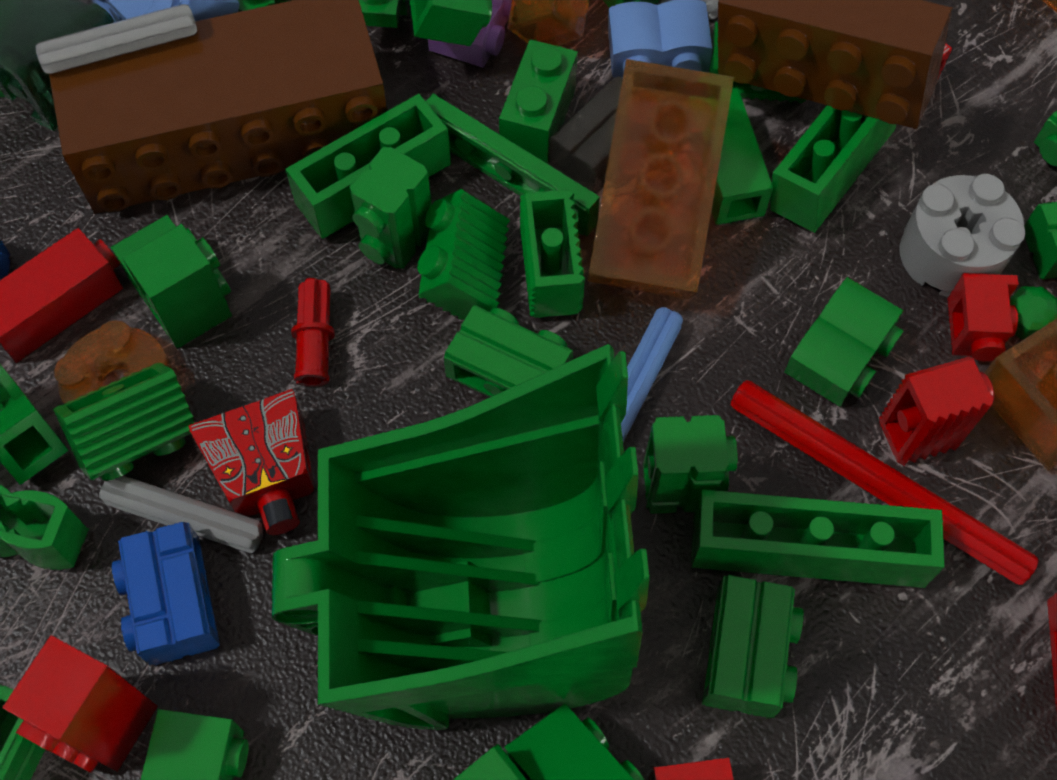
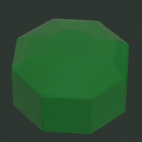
[1010,286,1057,340]

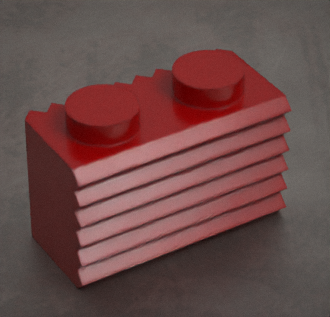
[879,357,994,466]

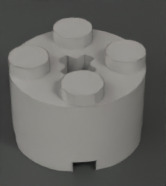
[899,174,1025,297]

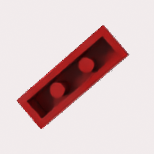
[2,635,158,773]

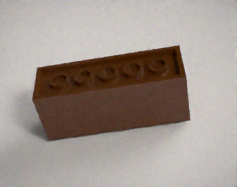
[49,0,387,214]

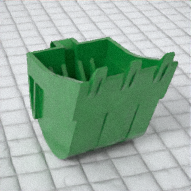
[272,344,649,730]

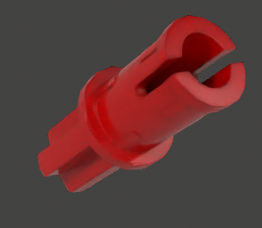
[291,278,335,387]

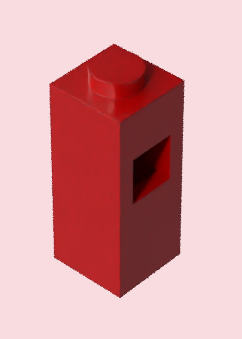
[0,227,123,363]

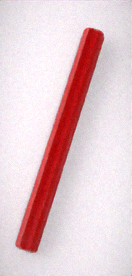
[731,380,1039,585]

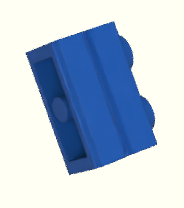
[112,522,220,666]

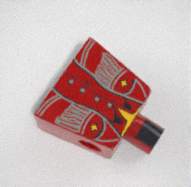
[188,389,314,535]

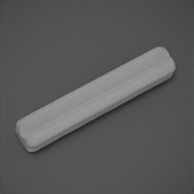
[36,4,197,74]
[99,476,265,553]

